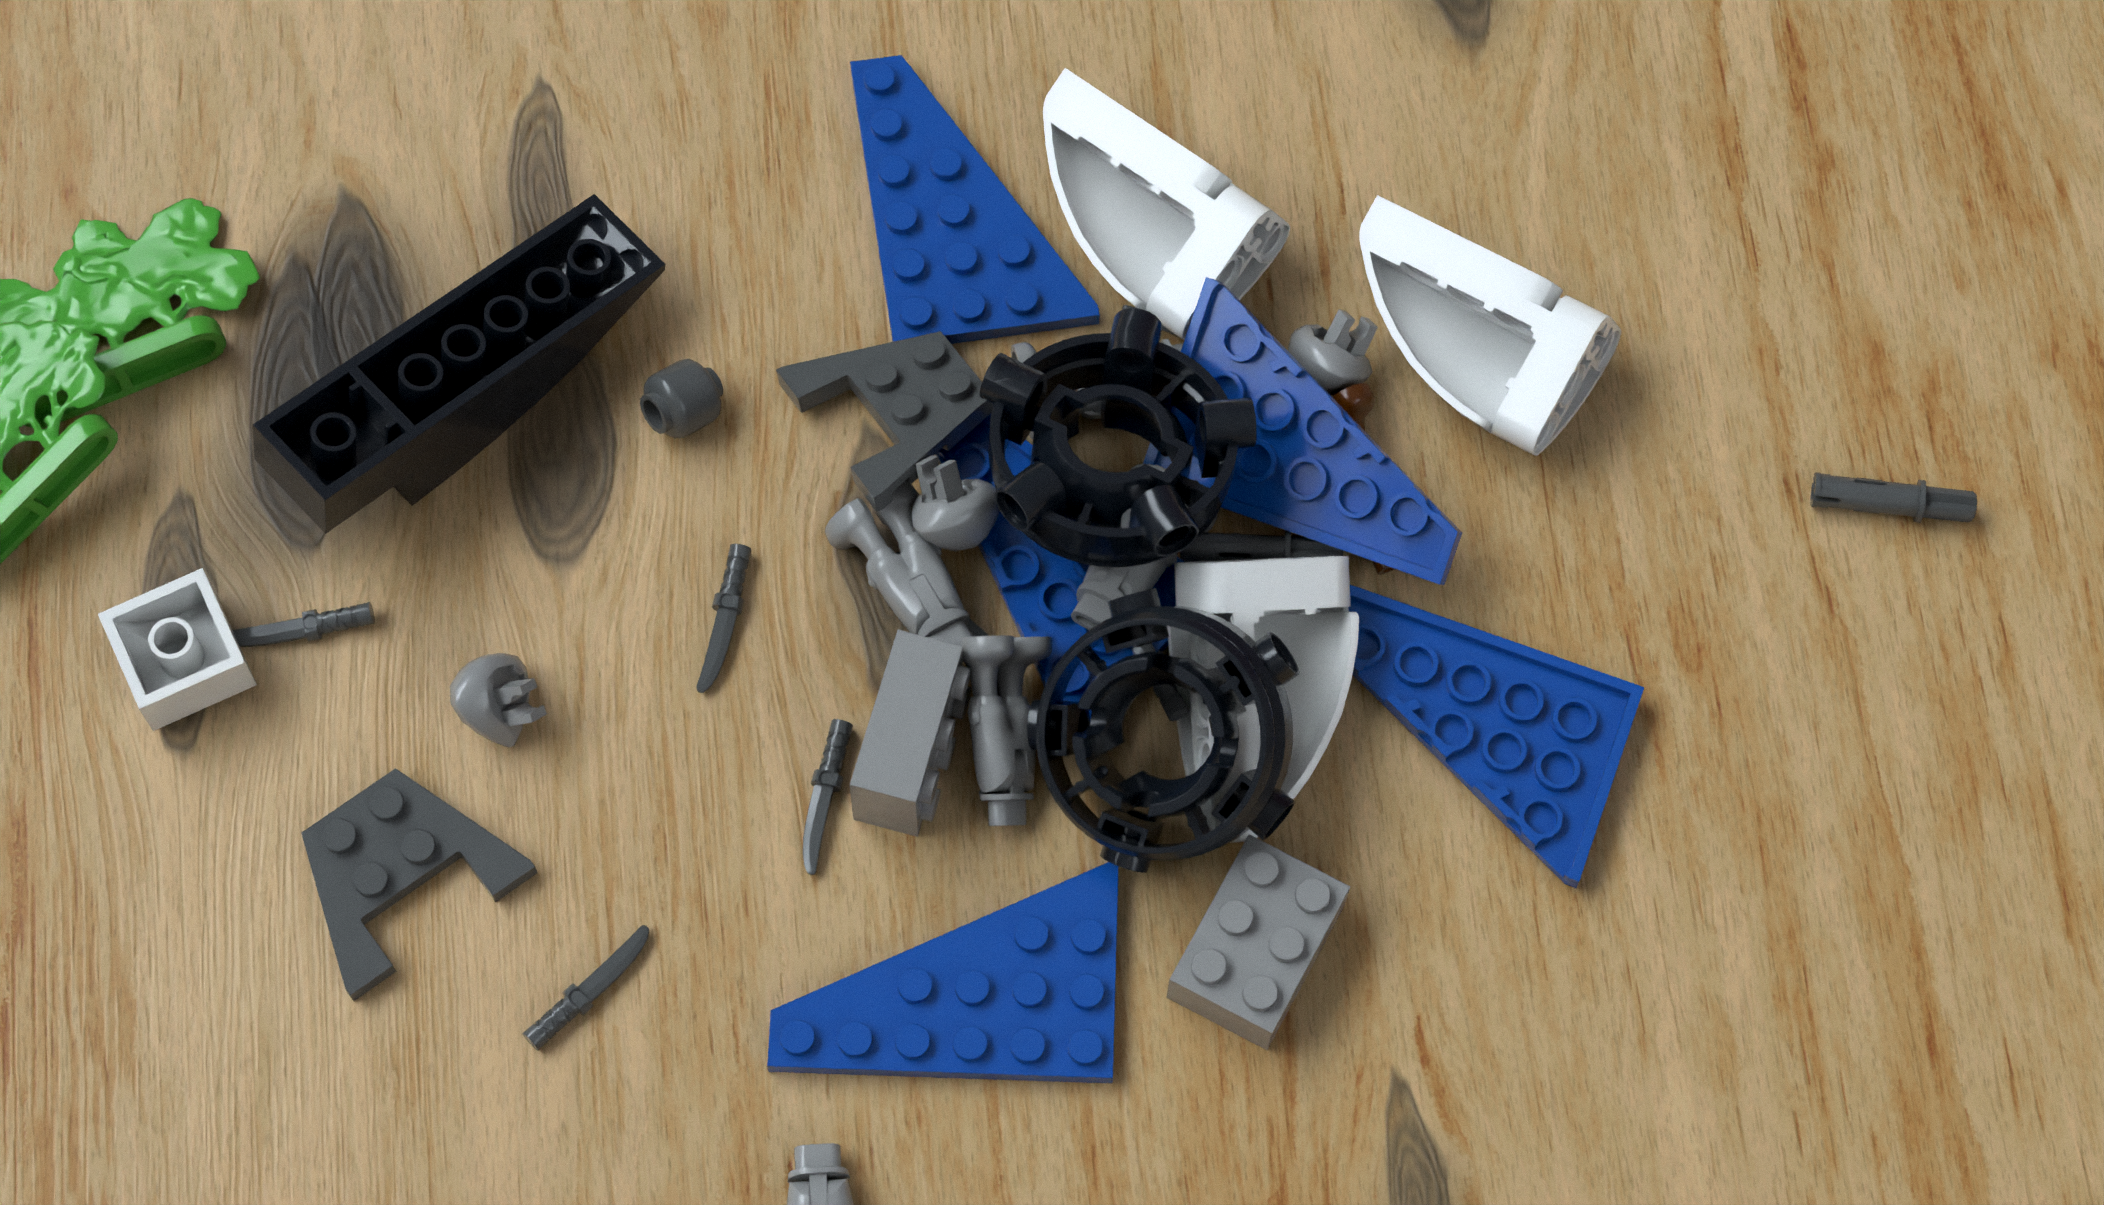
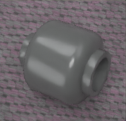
[640,359,723,439]

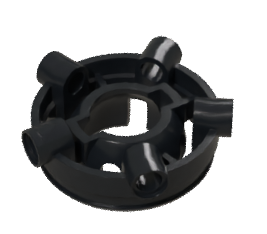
[980,308,1256,567]
[1027,588,1300,873]

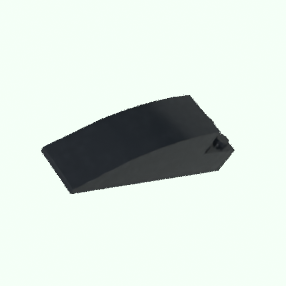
[253,194,666,534]

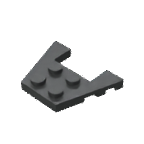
[776,331,994,512]
[301,768,537,1001]

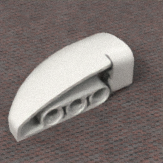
[1043,68,1290,340]
[1359,195,1621,456]
[1167,556,1359,843]

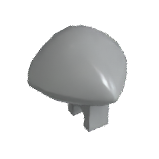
[1288,309,1378,395]
[912,455,1000,552]
[450,653,547,747]

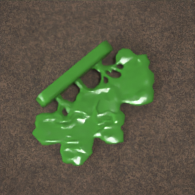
[0,198,260,428]
[0,320,118,564]

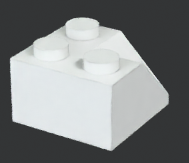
[98,568,257,731]

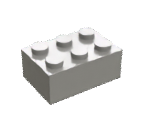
[850,629,971,837]
[1166,834,1351,1050]

